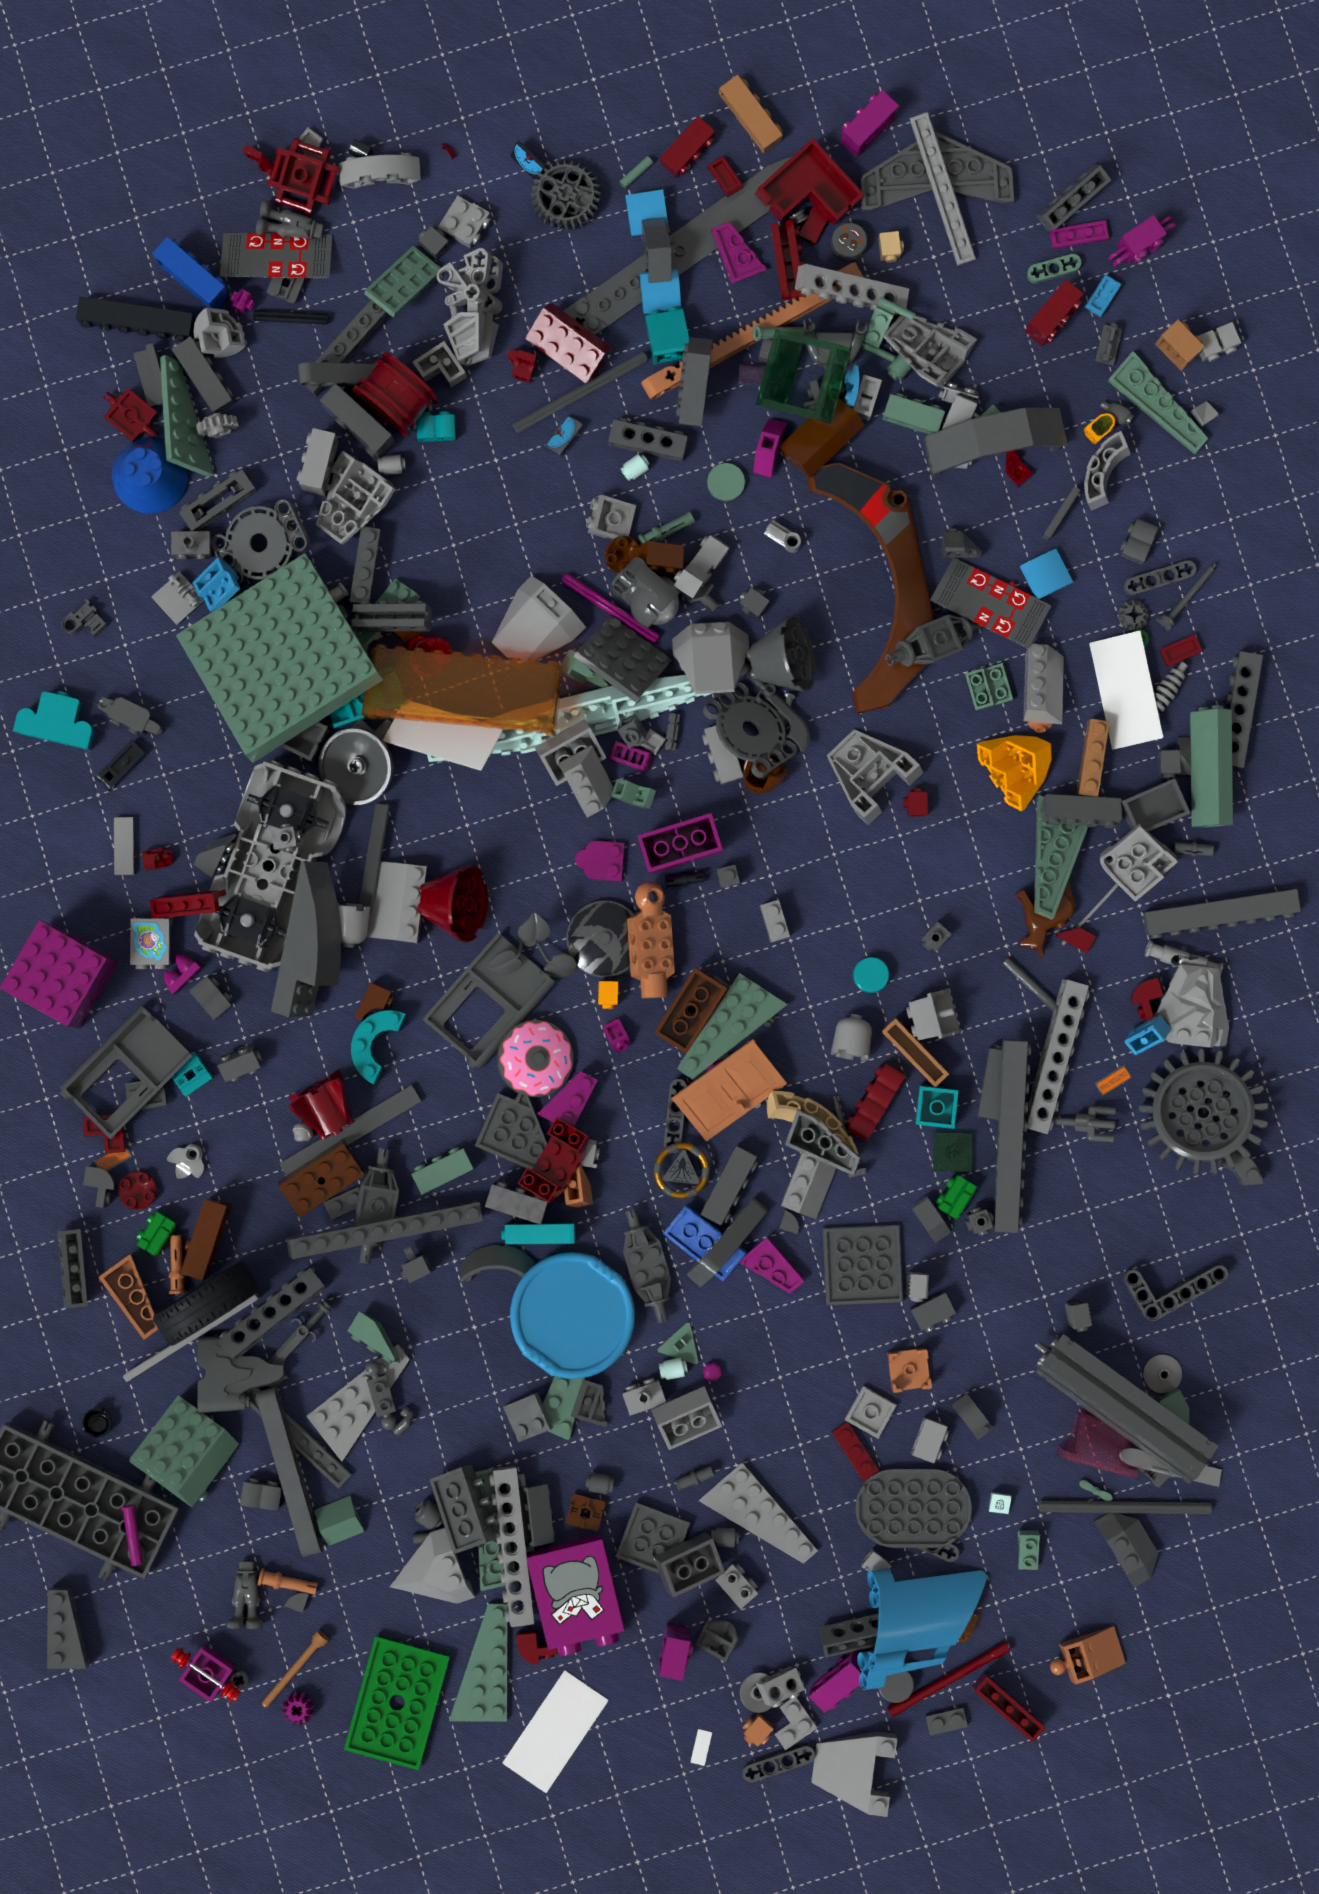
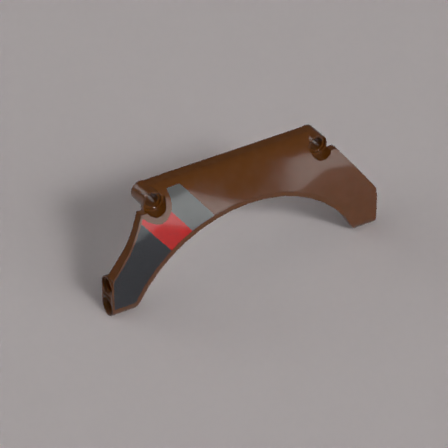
[806,463,936,714]

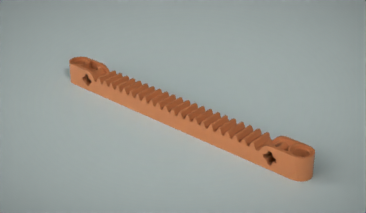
[641,262,864,400]

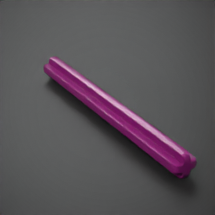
[561,573,660,643]

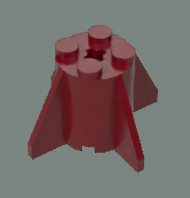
[288,1069,355,1140]

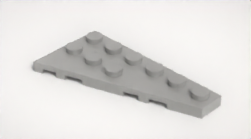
[307,1344,410,1462]
[698,1462,818,1564]

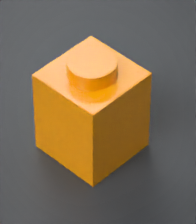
[598,981,618,1009]

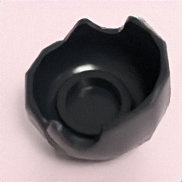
[82,1408,112,1438]

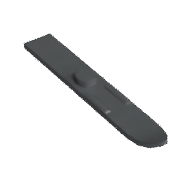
[359,804,390,914]

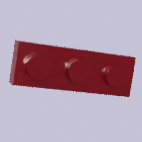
[831,1422,879,1481]

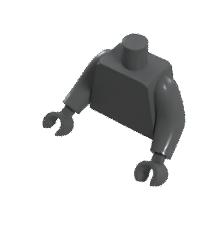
[803,319,868,378]

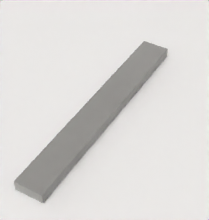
[909,112,976,266]
[123,1293,260,1382]

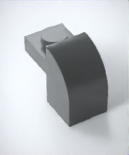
[83,1166,117,1208]
[952,1394,993,1440]

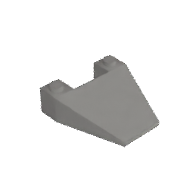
[827,729,923,825]
[811,1731,897,1817]

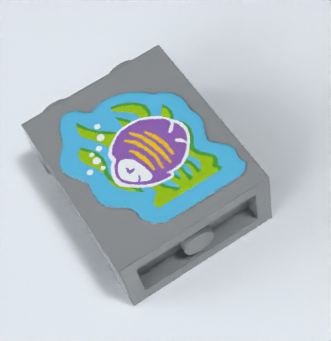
[130,919,172,969]

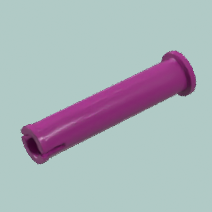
[120,1504,144,1566]

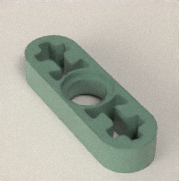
[1027,254,1081,284]

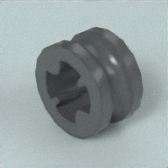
[789,209,808,225]
[230,1670,249,1690]

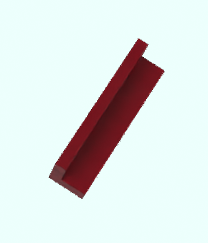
[149,889,226,919]

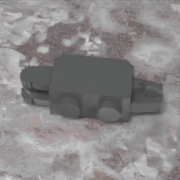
[97,697,163,736]

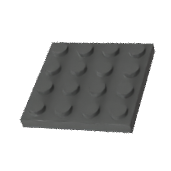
[574,615,672,702]

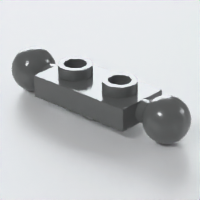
[365,1360,397,1430]

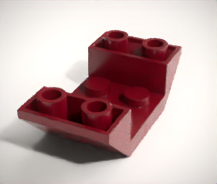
[517,1117,589,1203]

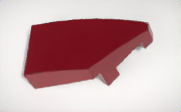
[243,144,273,175]
[1005,451,1033,488]

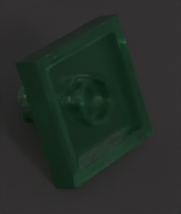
[933,1133,972,1172]

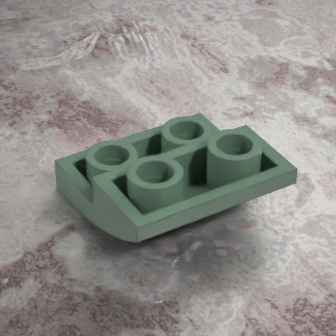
[965,663,1014,710]

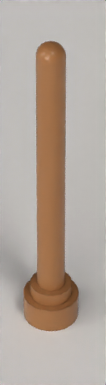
[262,1630,329,1707]

